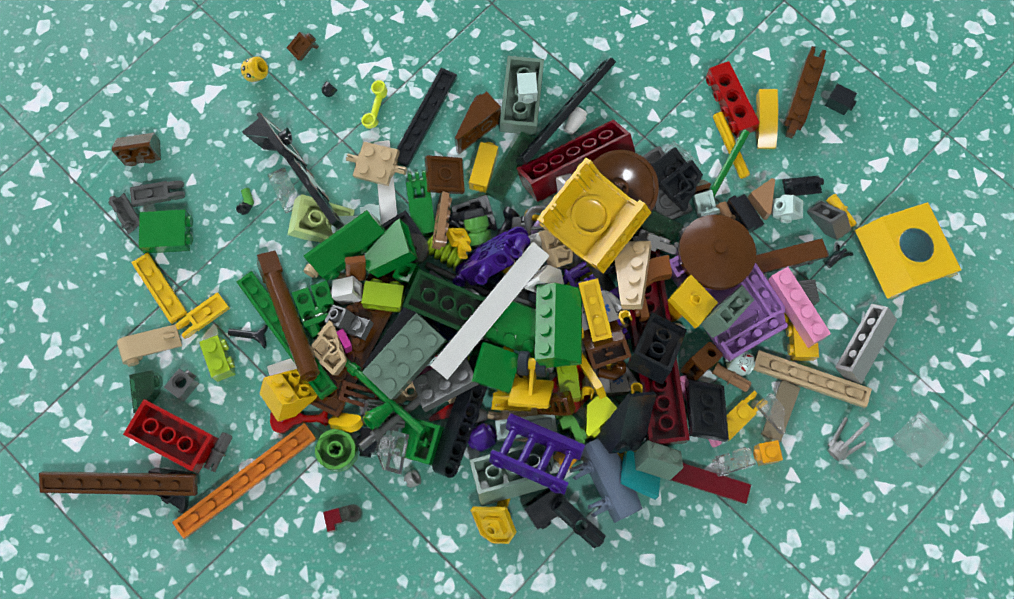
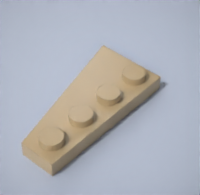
[615,241,652,309]

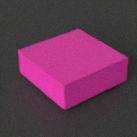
[336,329,352,353]

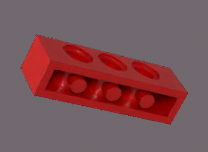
[706,61,760,138]

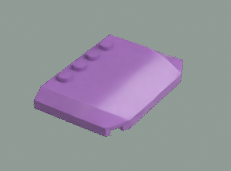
[670,256,788,362]

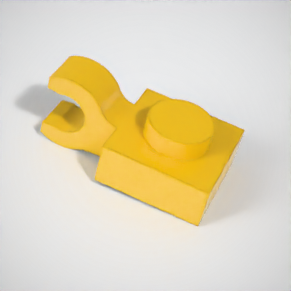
[446,228,471,259]

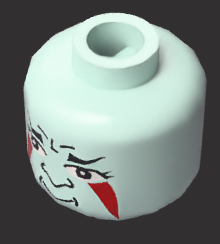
[725,352,756,376]

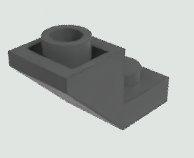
[324,305,374,340]

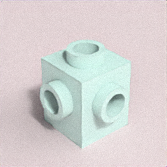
[772,195,803,223]

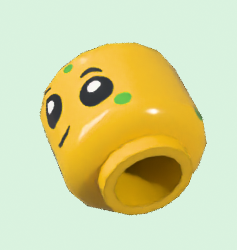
[241,56,268,82]

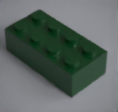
[403,269,486,331]

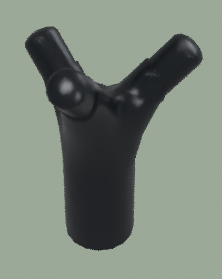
[825,245,853,268]

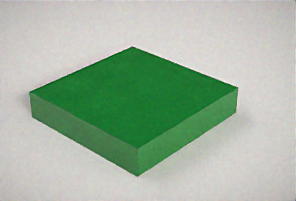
[472,342,519,394]

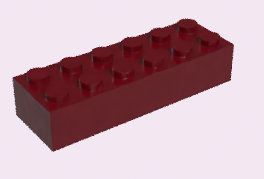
[516,119,636,202]

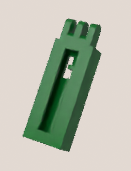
[406,170,435,237]

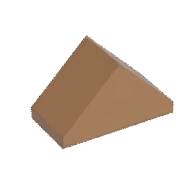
[748,178,775,220]

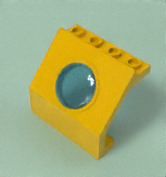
[855,202,961,299]

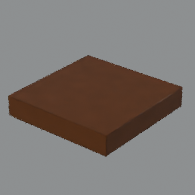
[425,155,465,194]

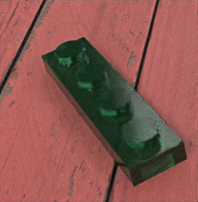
[486,131,534,202]

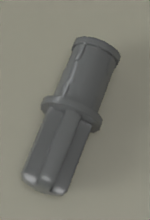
[204,432,232,472]

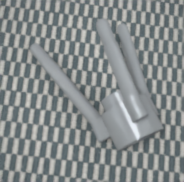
[827,417,870,461]

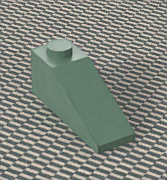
[701,285,754,338]

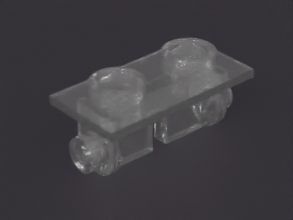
[711,447,756,477]

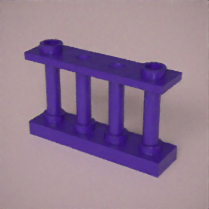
[489,413,585,495]

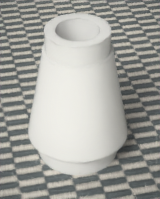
[563,107,587,135]

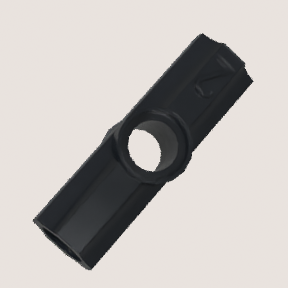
[551,497,606,549]

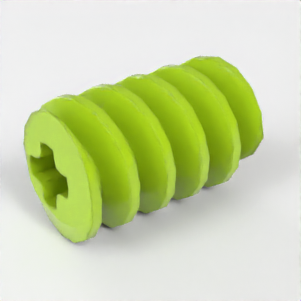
[423,236,464,272]

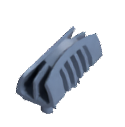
[569,439,642,523]

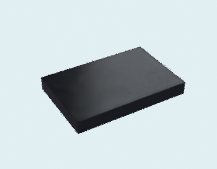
[686,379,729,442]

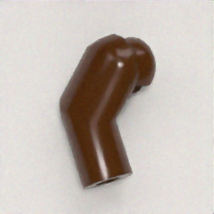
[598,361,626,381]

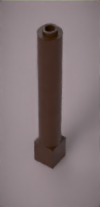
[257,250,320,382]

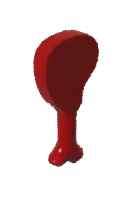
[270,411,329,434]

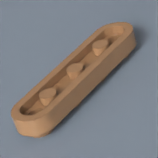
[432,191,452,250]

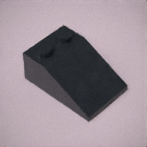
[626,313,687,384]
[597,391,656,454]

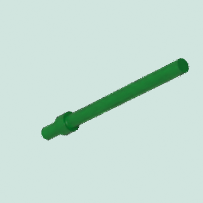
[345,357,426,435]

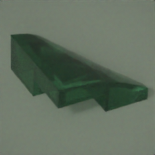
[640,210,684,252]

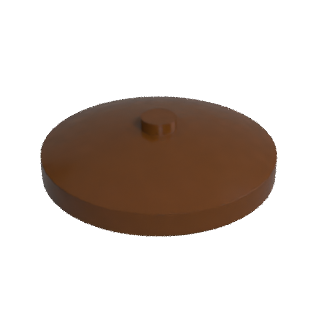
[593,150,659,211]
[678,215,756,290]

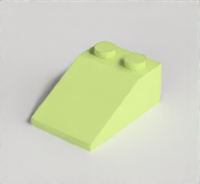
[287,194,354,242]

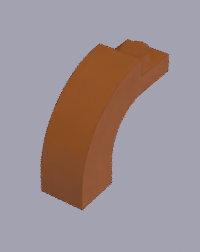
[633,255,672,322]

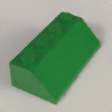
[303,210,386,281]
[535,283,582,368]
[482,301,536,357]

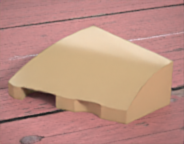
[538,230,573,268]
[310,321,347,375]

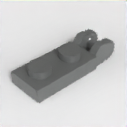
[130,180,185,207]

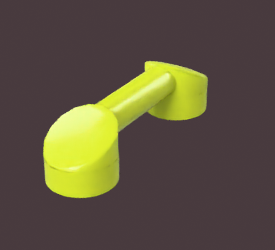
[361,80,388,129]

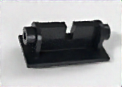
[782,175,824,196]

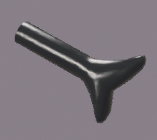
[228,325,268,349]

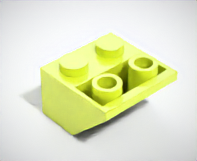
[584,396,617,442]

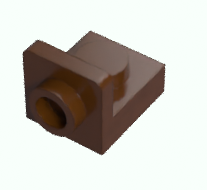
[287,32,319,61]

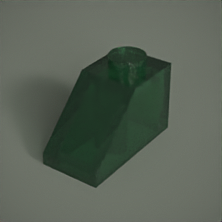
[129,370,163,414]

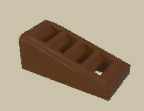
[536,391,576,416]

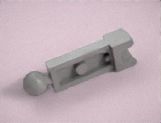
[637,229,679,256]

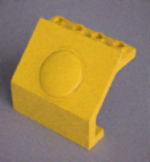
[537,158,652,274]

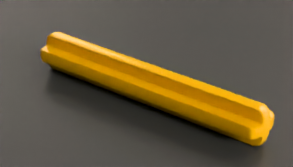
[713,112,750,179]

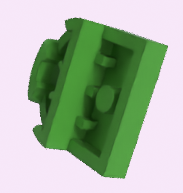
[555,415,587,444]

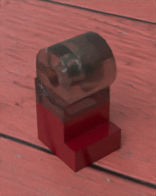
[323,504,363,533]

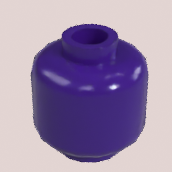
[468,422,497,452]

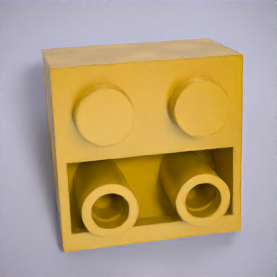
[259,369,317,421]

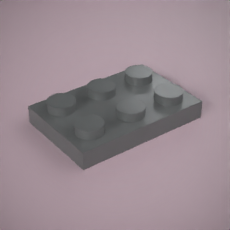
[412,357,478,412]

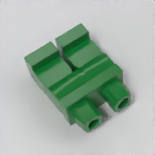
[292,280,338,339]

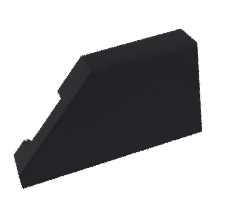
[449,207,484,221]

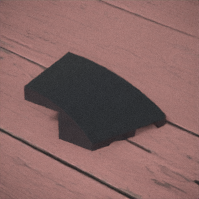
[651,147,703,211]

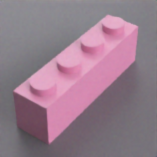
[768,267,831,348]

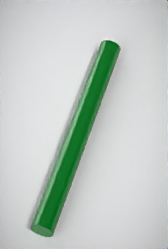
[711,129,750,197]

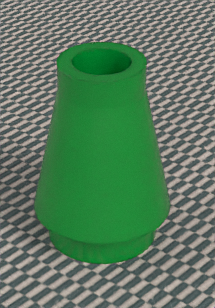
[363,402,393,430]

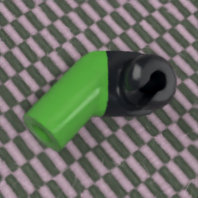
[236,188,254,215]

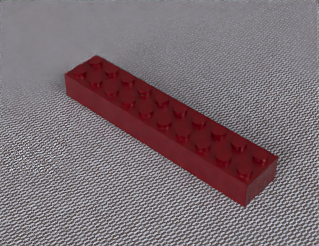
[626,249,690,446]

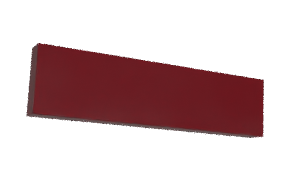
[670,463,752,504]

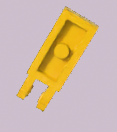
[175,292,230,339]
[727,390,766,441]

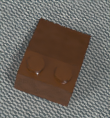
[455,91,501,155]

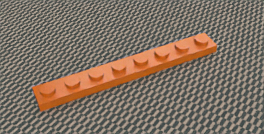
[172,423,317,539]

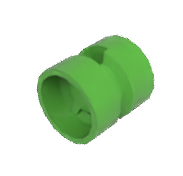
[463,215,492,246]

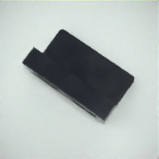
[727,194,764,233]

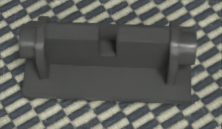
[108,193,139,234]

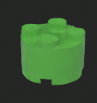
[315,429,358,472]

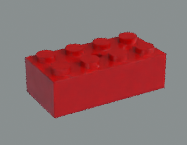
[123,399,219,474]

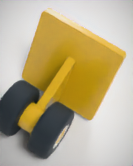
[508,351,554,409]

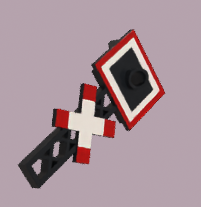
[242,112,344,230]

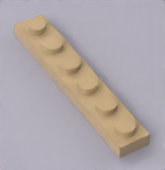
[753,350,872,408]

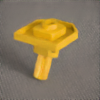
[470,498,517,544]

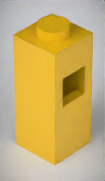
[469,142,499,193]

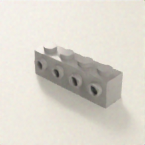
[835,304,897,384]

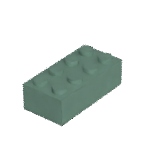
[500,56,544,135]
[362,313,449,400]
[469,443,558,506]

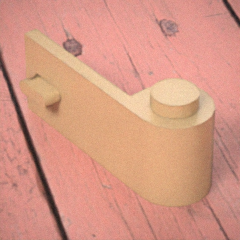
[117,325,182,367]

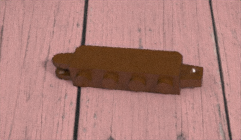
[783,46,826,139]

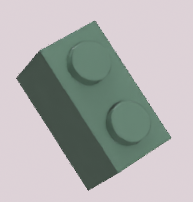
[634,440,683,480]

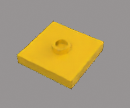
[668,275,718,328]

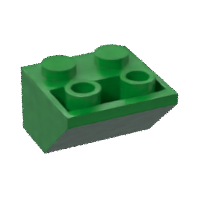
[395,419,444,466]

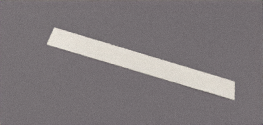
[430,242,549,380]

